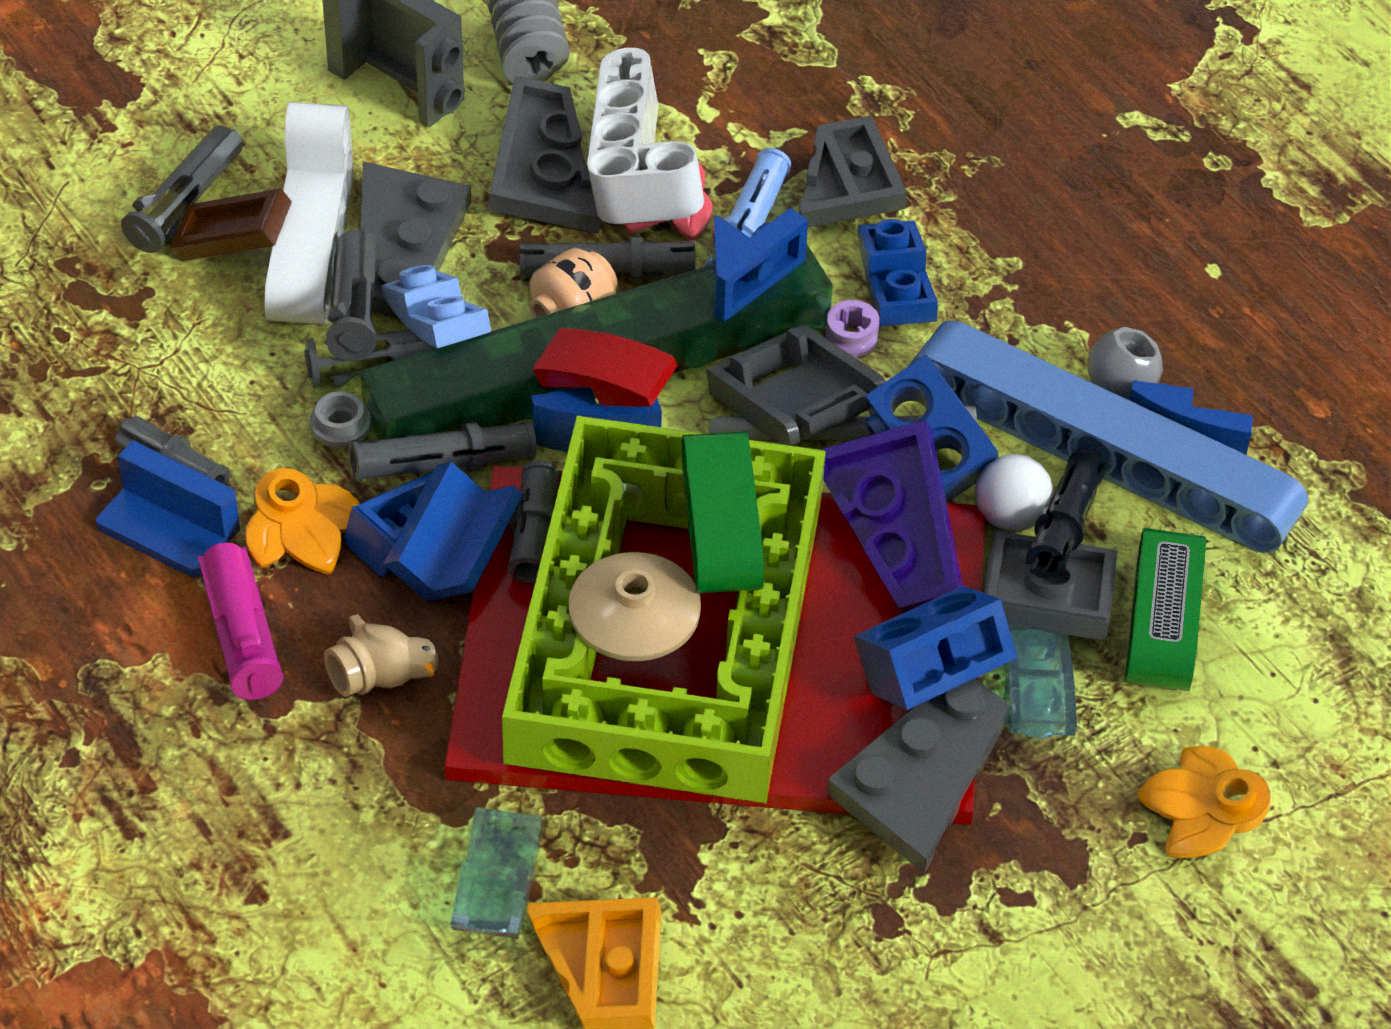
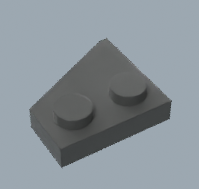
[799,116,907,227]

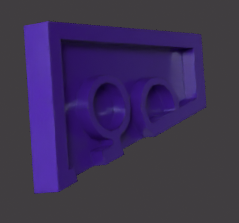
[820,420,963,613]

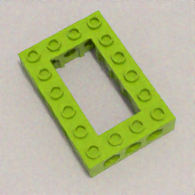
[502,416,826,803]

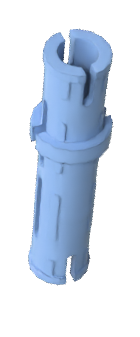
[703,148,791,285]

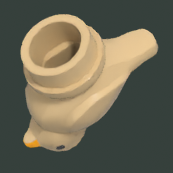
[324,614,439,697]

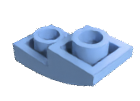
[381,265,491,348]

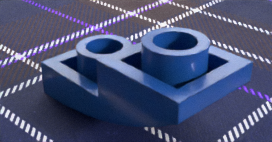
[858,219,938,327]
[1129,380,1253,455]
[531,387,662,452]

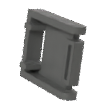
[706,324,886,446]

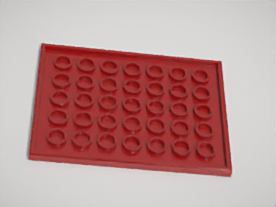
[445,465,985,825]

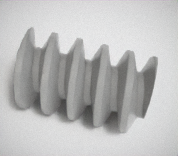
[487,0,570,84]

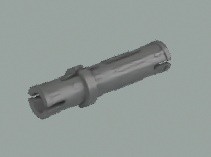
[520,237,696,283]
[348,421,537,482]

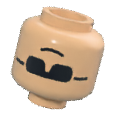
[529,248,618,331]

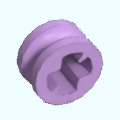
[825,300,880,358]

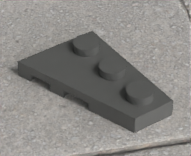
[360,161,471,318]
[826,678,1010,874]

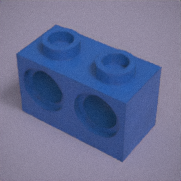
[864,355,998,503]
[854,586,1018,710]

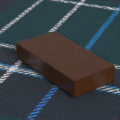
[170,188,292,261]

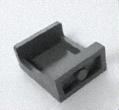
[322,0,465,127]

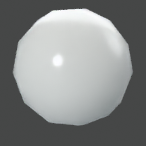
[974,454,1054,533]

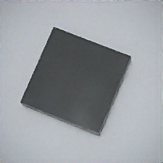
[984,531,1118,641]

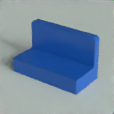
[96,440,240,578]
[383,462,523,602]

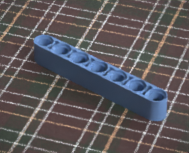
[909,320,1308,553]

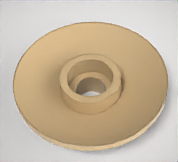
[569,552,701,661]

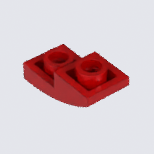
[532,328,678,407]

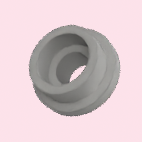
[310,391,371,448]

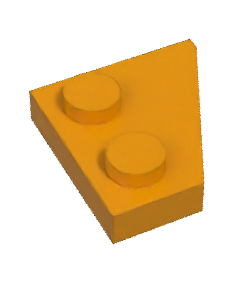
[527,897,662,1029]

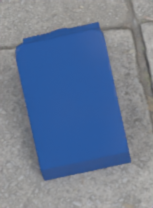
[712,208,808,322]

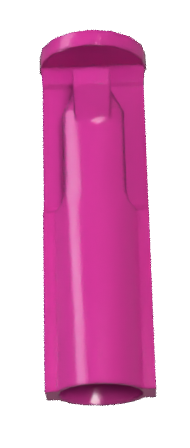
[198,543,284,700]

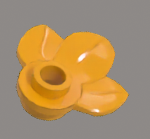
[245,468,361,575]
[1137,746,1271,858]

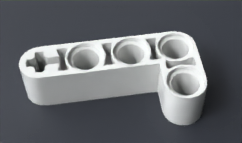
[587,48,705,224]
[265,102,353,325]

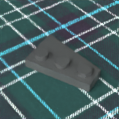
[486,75,602,234]

